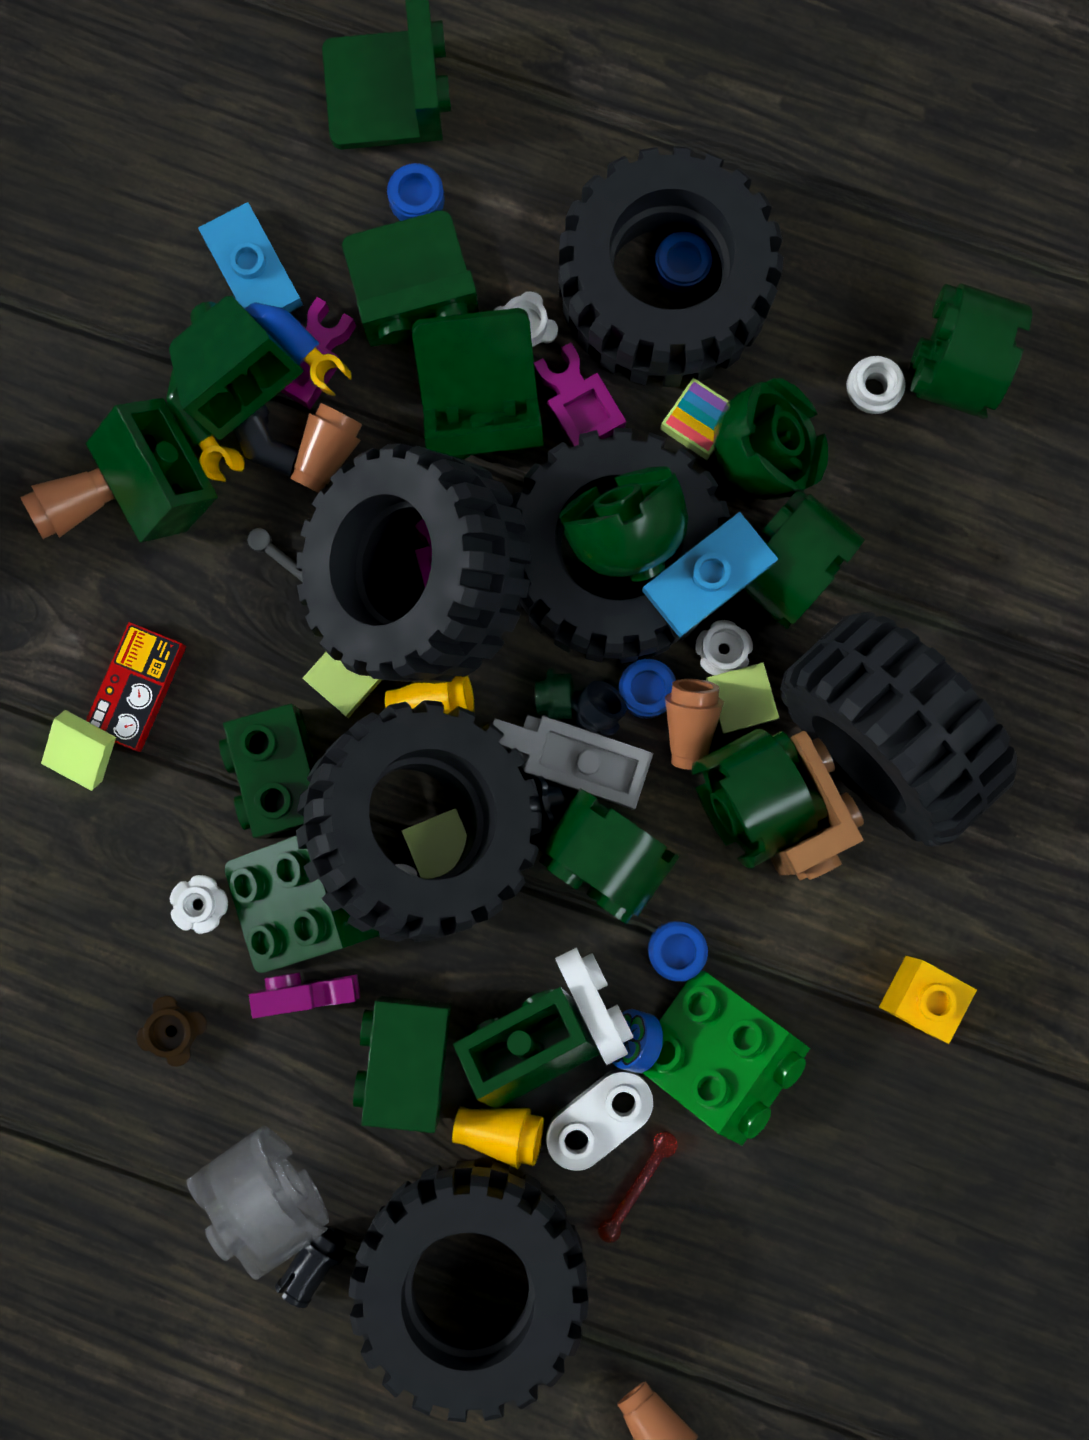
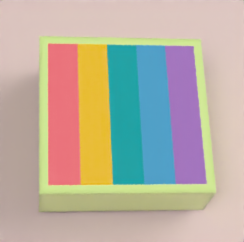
[660,378,729,460]

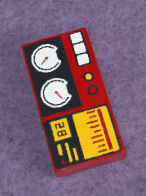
[86,622,187,752]

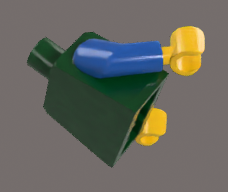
[166,296,352,482]

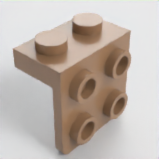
[770,730,864,881]

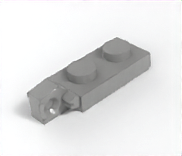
[492,715,654,810]

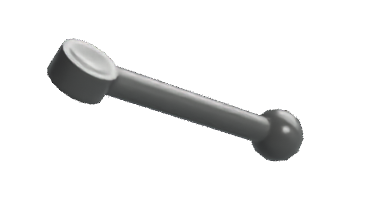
[247,528,303,582]

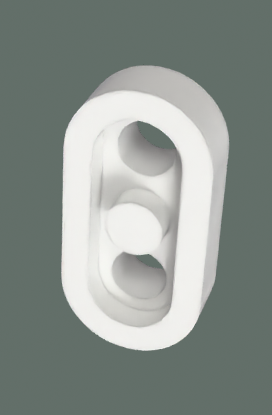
[555,948,634,1065]
[546,1069,653,1171]

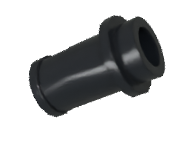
[275,1223,346,1308]

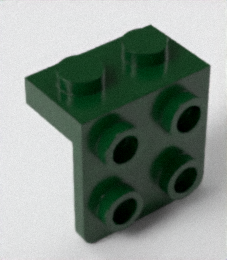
[322,0,451,150]
[342,210,479,347]
[412,308,544,459]
[225,835,380,973]

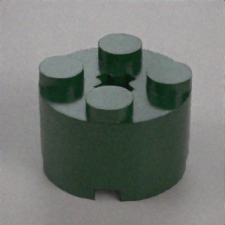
[909,283,1032,419]
[740,490,865,630]
[692,729,827,868]
[539,788,679,924]

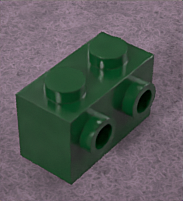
[86,398,218,543]
[219,703,316,839]
[453,987,600,1109]
[353,996,452,1133]

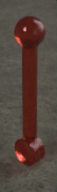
[598,1131,678,1243]

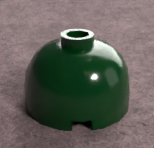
[713,378,828,500]
[559,466,688,582]

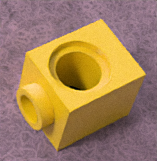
[879,956,977,1044]

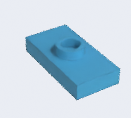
[198,202,303,312]
[642,512,778,638]

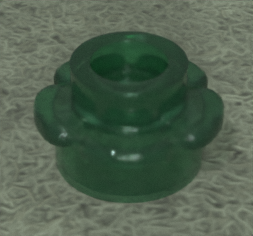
[535,668,574,720]

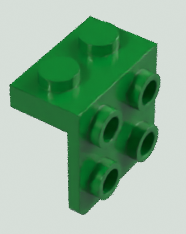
[643,971,811,1146]

